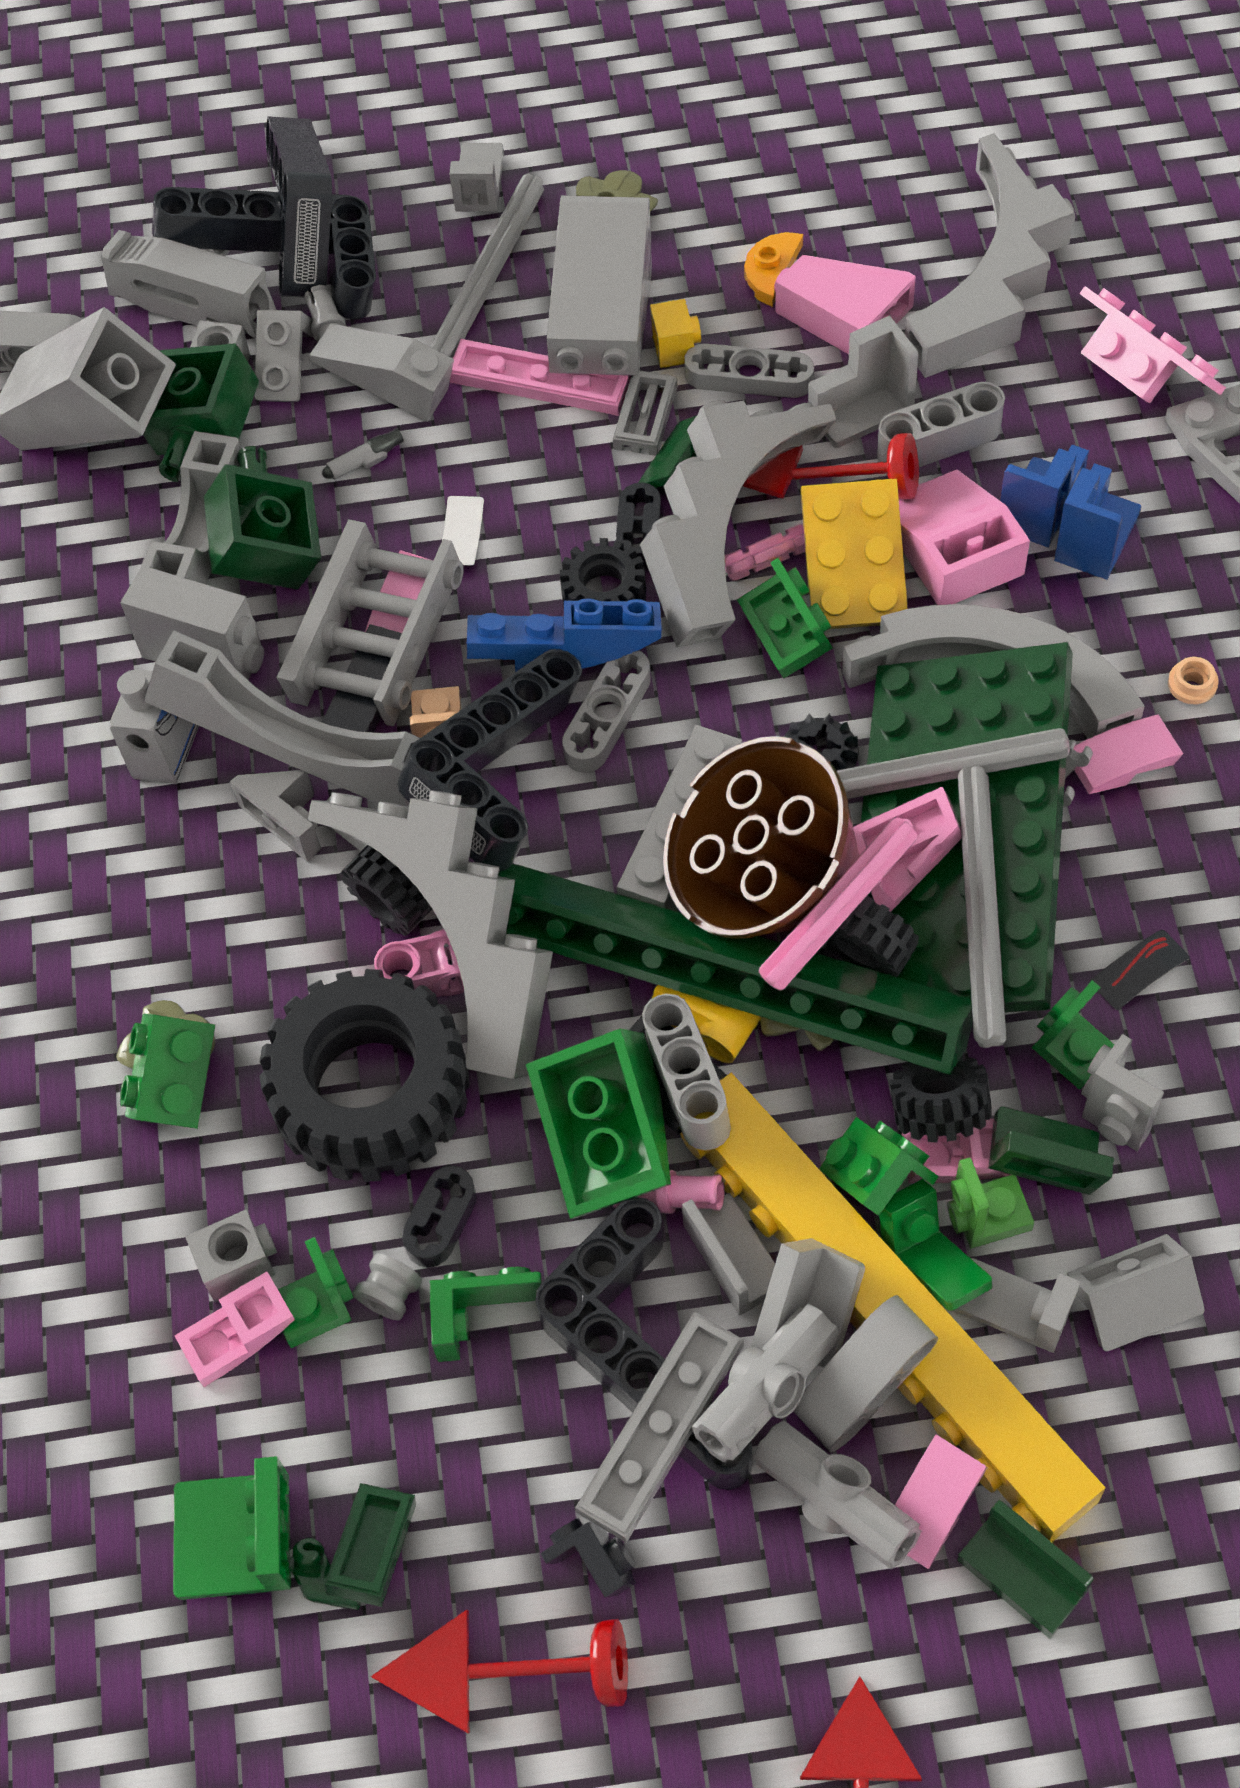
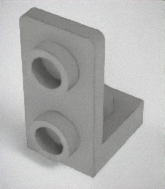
[449,143,504,212]
[255,310,313,402]
[953,1258,1081,1353]

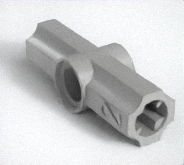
[692,1304,840,1462]
[753,1421,922,1569]

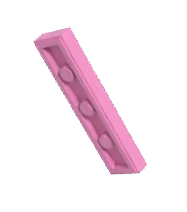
[450,339,631,416]

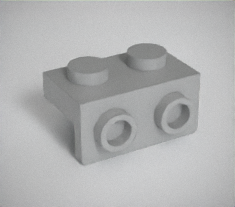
[1081,1034,1164,1152]

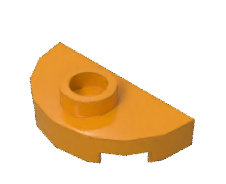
[744,232,803,307]

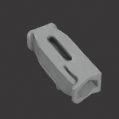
[101,230,276,338]

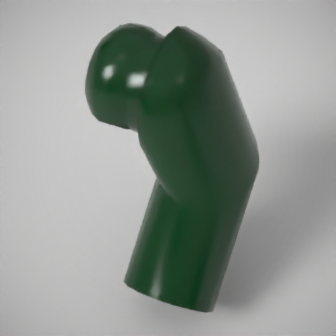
[290,1538,362,1610]

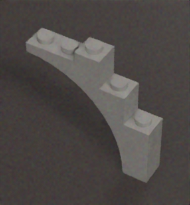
[905,133,1075,378]
[640,400,837,648]
[308,790,553,1079]

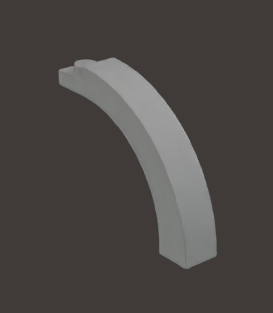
[842,604,1145,739]

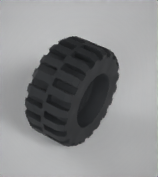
[259,969,470,1182]

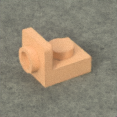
[410,686,462,738]

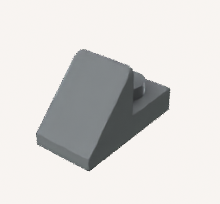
[230,770,321,862]

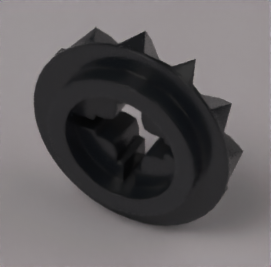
[781,713,859,771]

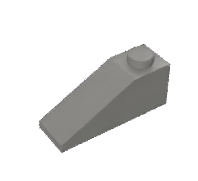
[309,324,454,422]

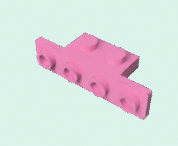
[1080,286,1226,403]

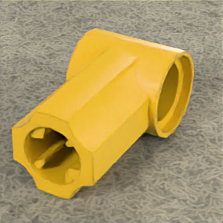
[652,985,761,1063]

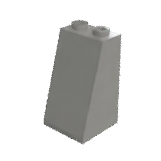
[547,196,652,376]
[0,307,176,450]

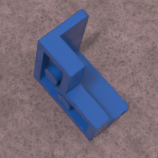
[1000,445,1089,548]
[1054,463,1141,580]

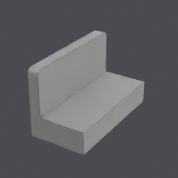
[682,1193,775,1316]
[1067,1234,1205,1351]
[751,1238,865,1368]

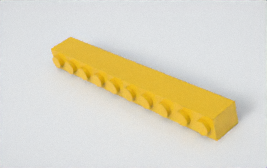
[680,1072,1106,1542]

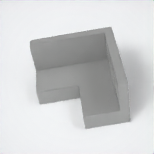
[808,315,918,448]

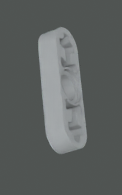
[684,344,814,398]
[562,650,651,772]

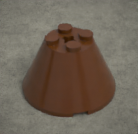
[663,736,859,939]

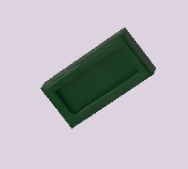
[324,1483,416,1607]

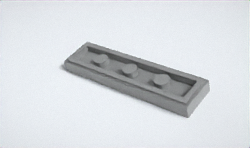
[575,1312,744,1543]

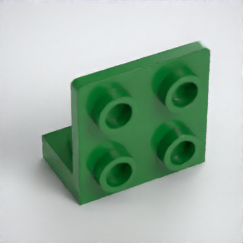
[173,1456,291,1600]

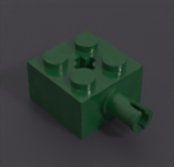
[143,343,259,482]
[204,446,322,590]

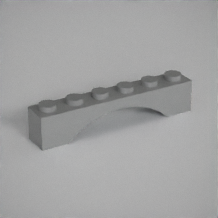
[144,630,420,806]

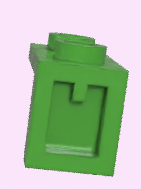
[947,1157,1034,1249]

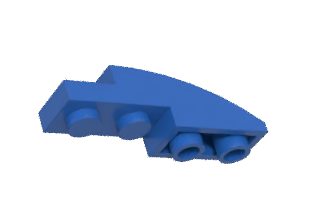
[467,599,662,672]

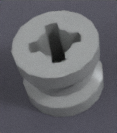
[353,1253,422,1321]

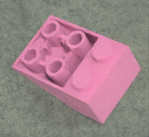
[899,470,1030,605]

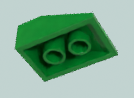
[526,1028,671,1219]

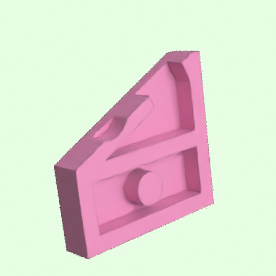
[853,787,962,912]

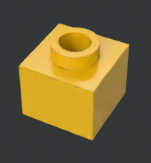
[650,299,701,368]

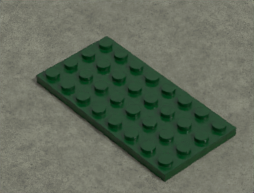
[846,642,1073,1013]

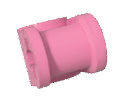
[374,929,464,997]

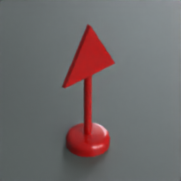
[742,433,919,499]
[370,1610,628,1734]
[800,1676,922,1788]

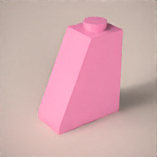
[774,255,916,354]

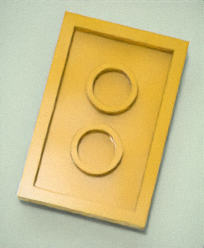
[801,479,908,629]

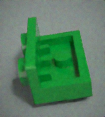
[737,558,833,678]
[120,1014,216,1129]
[819,1117,939,1216]

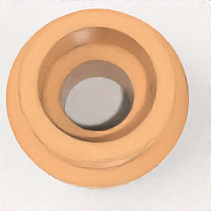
[1168,657,1219,704]

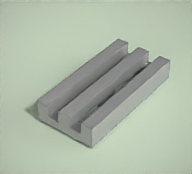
[613,371,678,456]

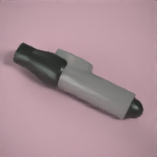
[322,428,404,480]

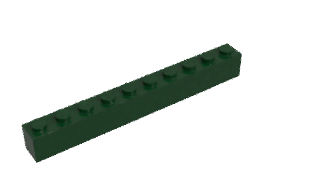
[498,863,973,1075]

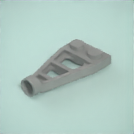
[1165,384,1240,503]

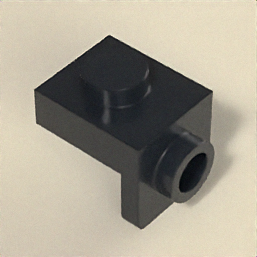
[541,1518,636,1598]

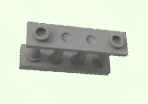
[277,519,463,726]

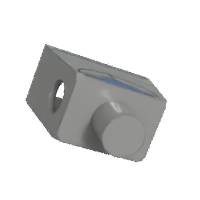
[110,669,199,784]

